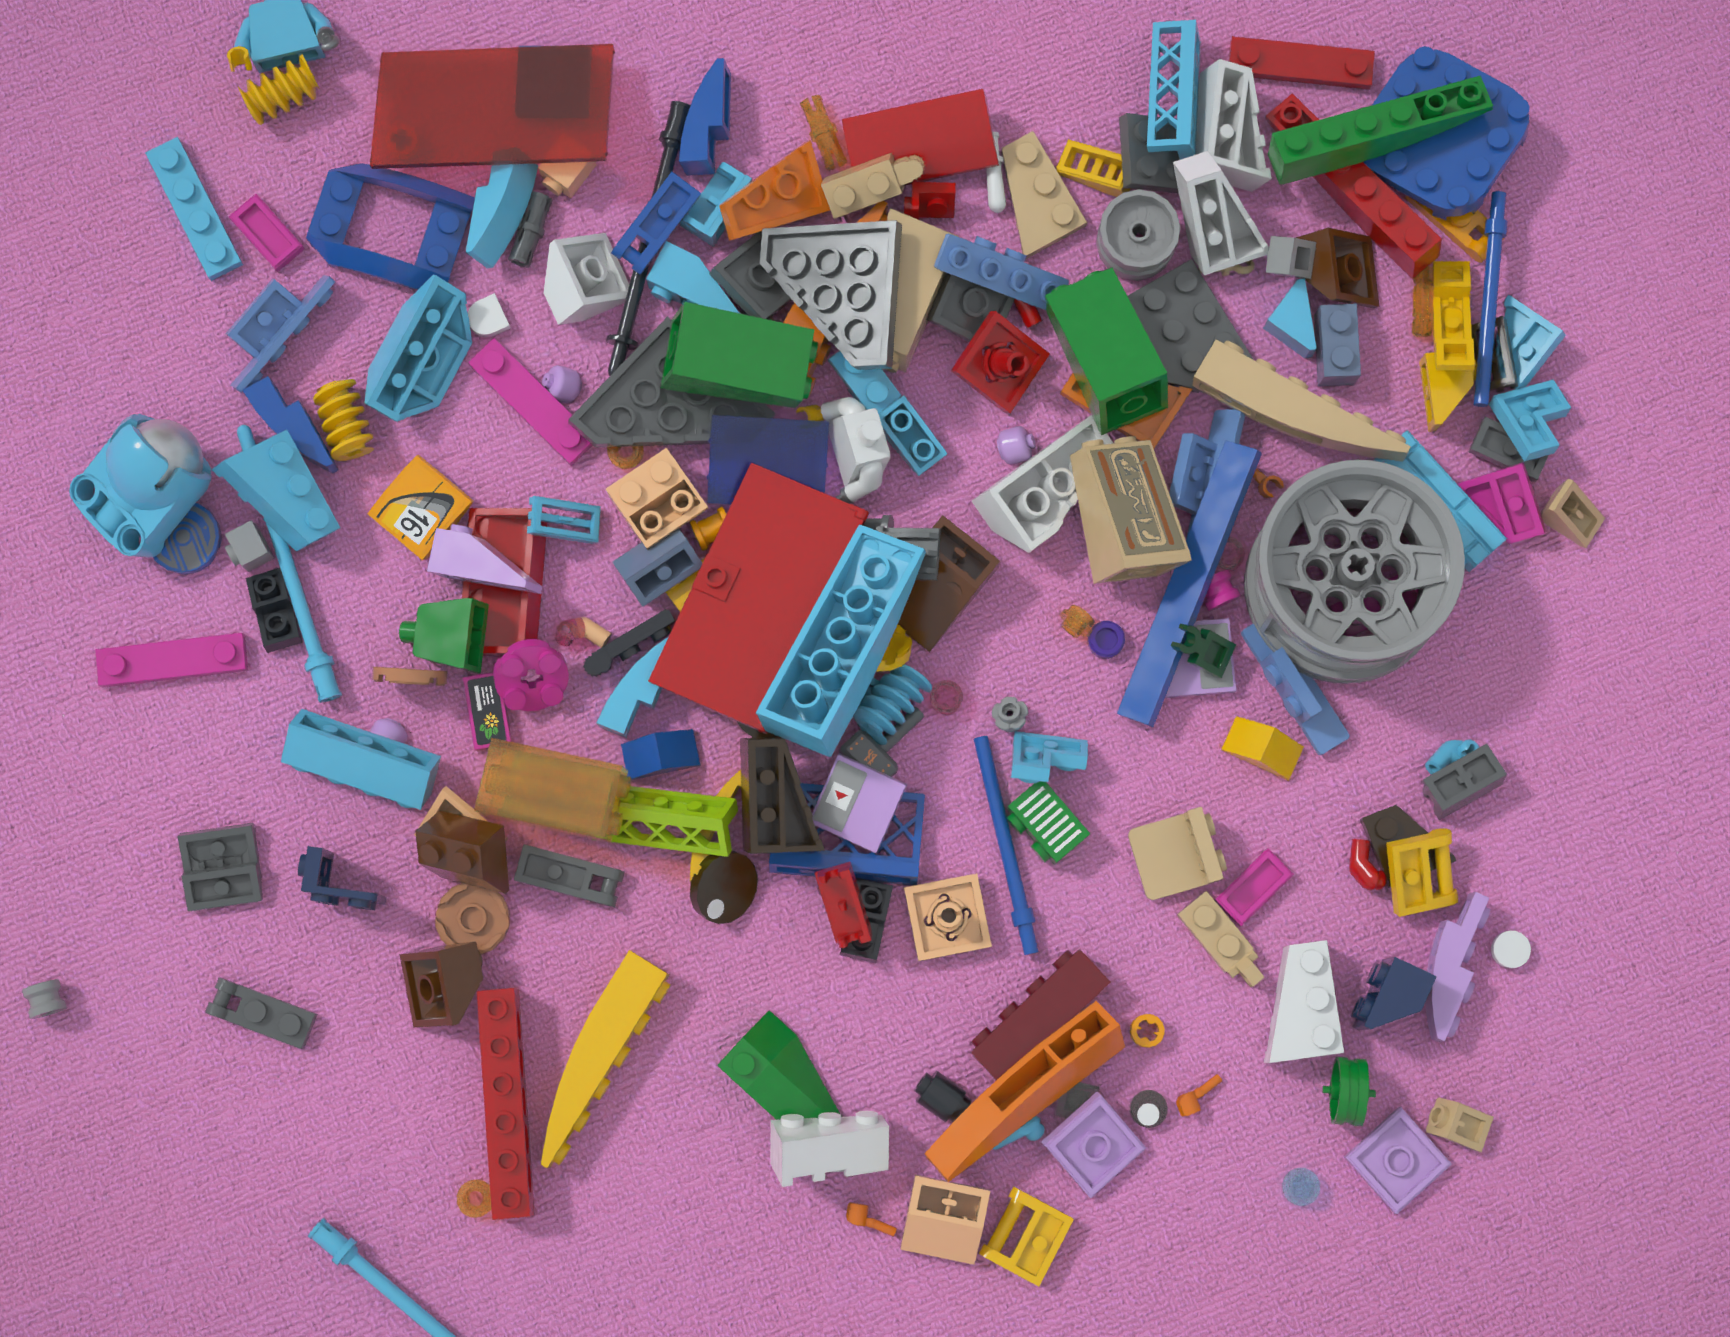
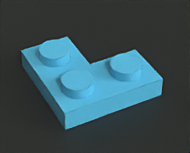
[1489,379,1571,462]
[1011,731,1088,783]

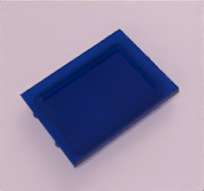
[707,415,829,505]

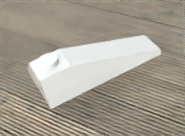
[972,415,1114,553]

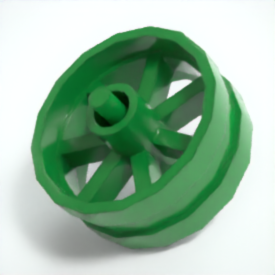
[1322,1057,1376,1126]

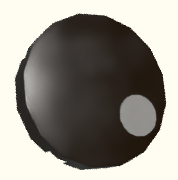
[690,850,758,924]

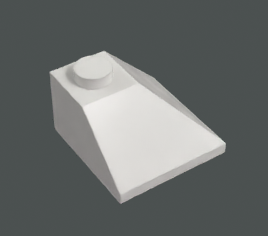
[544,233,629,325]

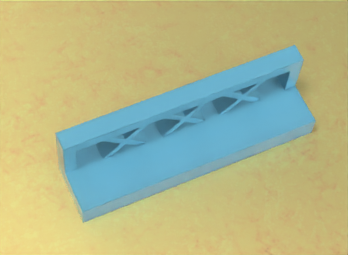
[1147,20,1201,160]

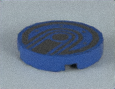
[153,503,222,575]

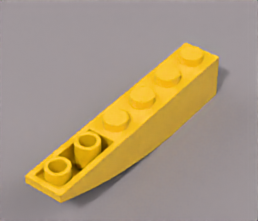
[541,950,671,1168]

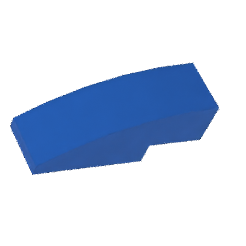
[679,58,731,176]
[243,376,339,474]

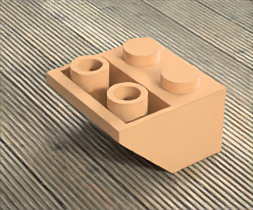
[606,448,708,550]
[900,1174,990,1265]

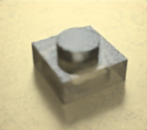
[1055,1082,1100,1118]

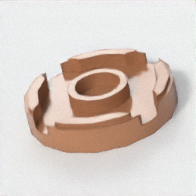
[372,667,448,686]
[435,883,510,955]

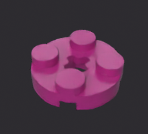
[493,639,569,711]

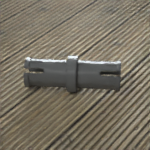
[508,191,553,268]

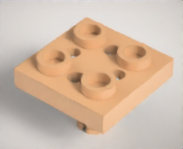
[904,873,992,962]

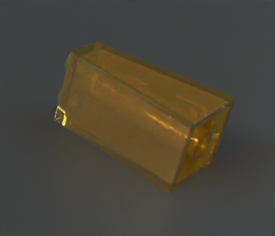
[474,738,631,843]

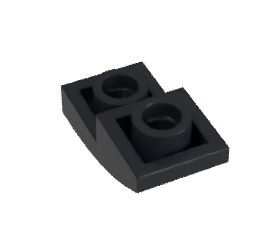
[246,568,303,653]
[840,878,893,963]

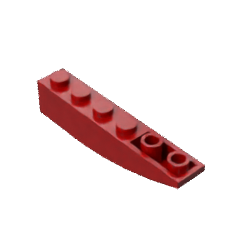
[1265,93,1442,279]

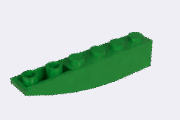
[1268,75,1493,185]

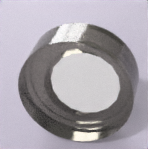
[1129,1090,1168,1128]

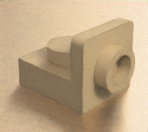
[1426,1097,1494,1153]

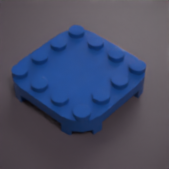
[1363,46,1530,220]

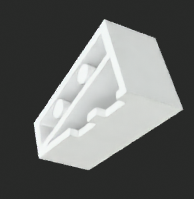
[770,1111,889,1187]

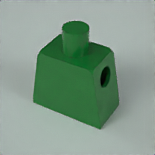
[399,598,489,673]

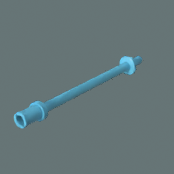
[237,425,342,703]
[308,1218,456,1337]

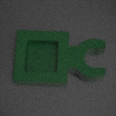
[1171,624,1236,678]

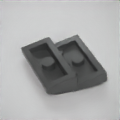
[177,823,263,911]

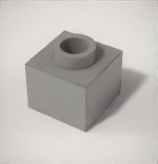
[1266,236,1316,279]
[225,520,275,572]

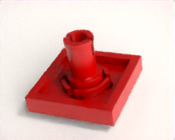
[951,311,1050,414]

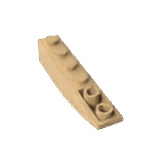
[1192,340,1411,462]

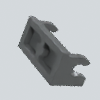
[1422,743,1507,820]

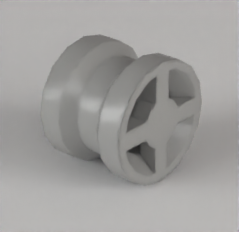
[22,979,67,1019]

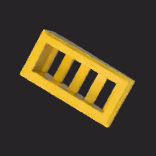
[1056,139,1131,197]

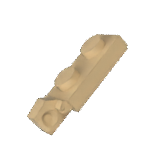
[1177,891,1264,987]

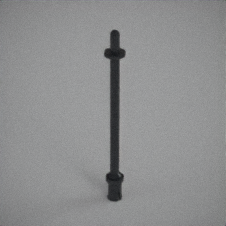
[606,101,691,376]

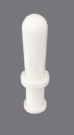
[986,132,1006,213]

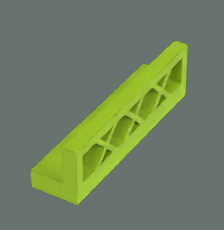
[585,785,738,857]

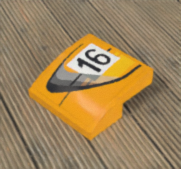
[367,455,474,560]

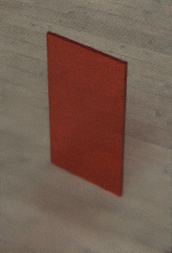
[369,44,615,169]

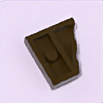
[1360,805,1456,888]

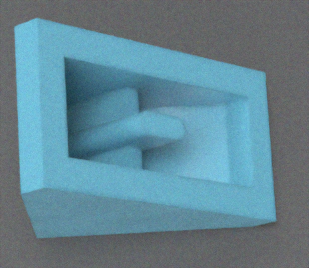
[1263,278,1317,358]

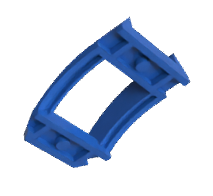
[306,163,475,290]

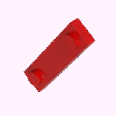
[1228,36,1375,90]

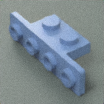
[934,233,1069,310]
[226,275,335,392]
[1169,409,1245,538]
[1241,623,1350,755]

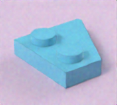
[1491,295,1566,390]

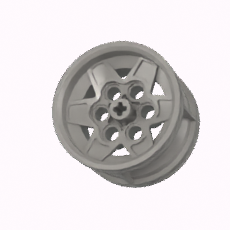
[1244,460,1465,684]

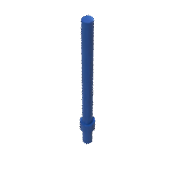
[1473,191,1508,407]
[973,736,1039,955]

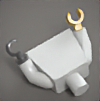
[796,397,890,504]

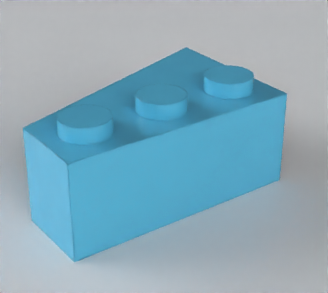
[212,430,340,552]

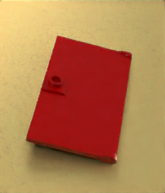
[648,462,869,734]

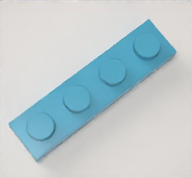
[145,137,243,281]

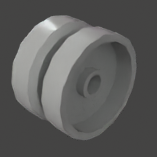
[1096,189,1180,281]

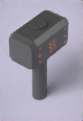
[839,707,924,777]

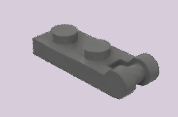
[514,844,625,908]
[205,977,318,1049]

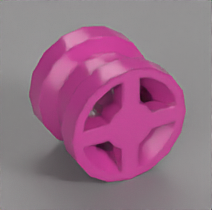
[1205,569,1242,612]

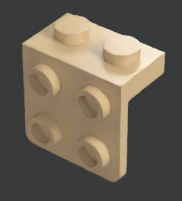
[1128,807,1227,900]

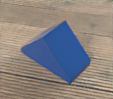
[621,729,701,781]

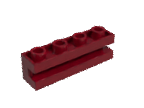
[970,949,1111,1081]

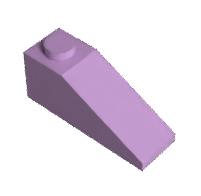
[427,524,542,594]

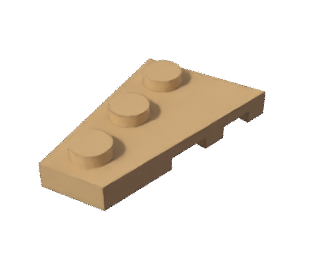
[1001,131,1087,260]

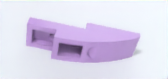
[1425,892,1490,1042]

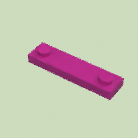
[468,338,593,466]
[95,633,248,687]

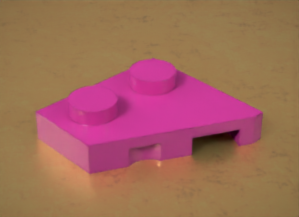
[1457,462,1546,544]

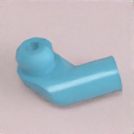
[1425,739,1479,775]
[993,1116,1045,1150]

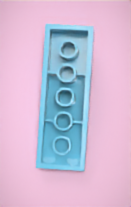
[756,524,926,758]

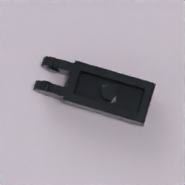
[583,609,676,677]

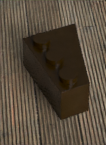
[740,737,825,854]

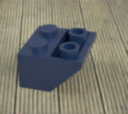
[1351,957,1437,1030]

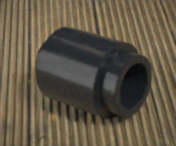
[914,1071,972,1123]

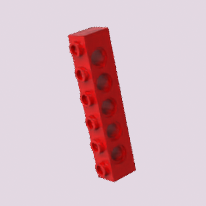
[477,988,535,1220]

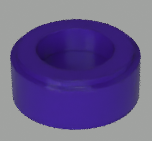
[1087,621,1125,659]

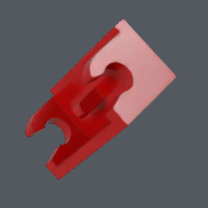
[814,861,872,948]

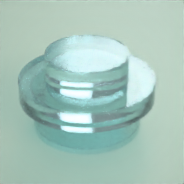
[1282,1168,1320,1206]

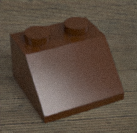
[415,810,509,894]

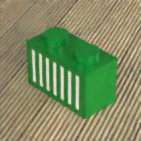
[1006,781,1090,865]

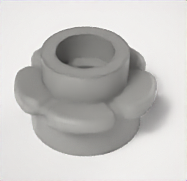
[992,697,1028,732]

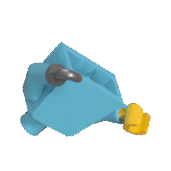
[227,0,340,73]

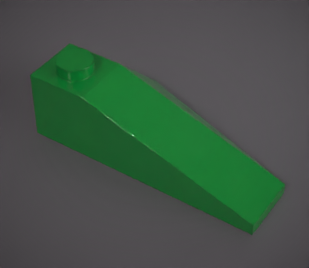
[717,1010,842,1120]

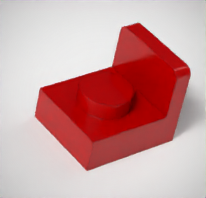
[904,182,956,220]

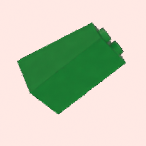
[1045,268,1168,435]
[660,302,818,408]

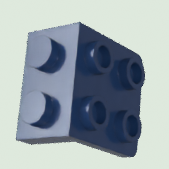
[298,846,386,911]

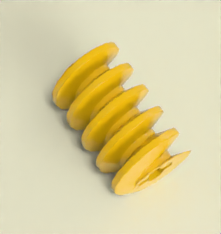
[237,54,320,125]
[313,379,374,461]

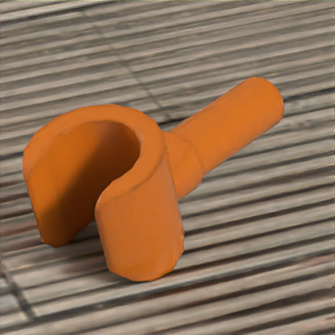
[1253,468,1284,498]
[1176,1074,1222,1117]
[846,1202,897,1237]

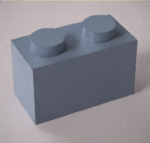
[1314,304,1361,386]
[612,529,702,607]

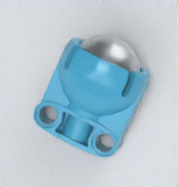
[69,414,212,558]

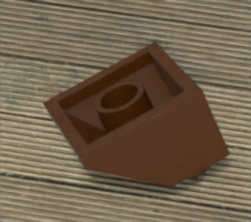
[1296,227,1380,308]
[399,942,483,1028]

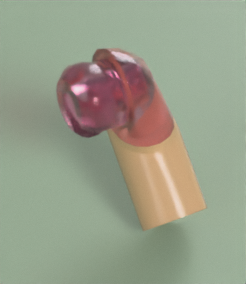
[554,617,612,648]

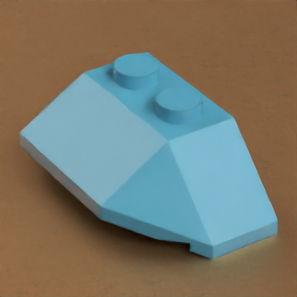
[364,275,472,422]

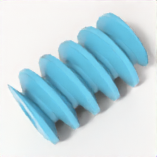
[853,664,932,745]

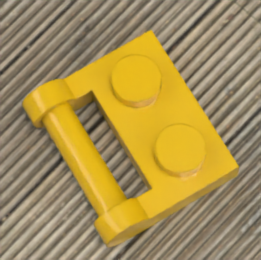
[1386,828,1458,917]
[978,1186,1074,1287]

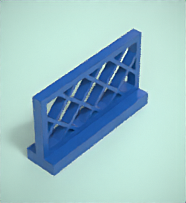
[769,783,925,886]

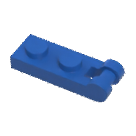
[611,172,701,275]

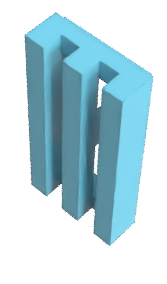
[527,496,601,544]

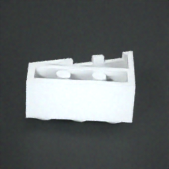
[1196,59,1272,192]
[1173,151,1269,275]
[1264,940,1344,1063]

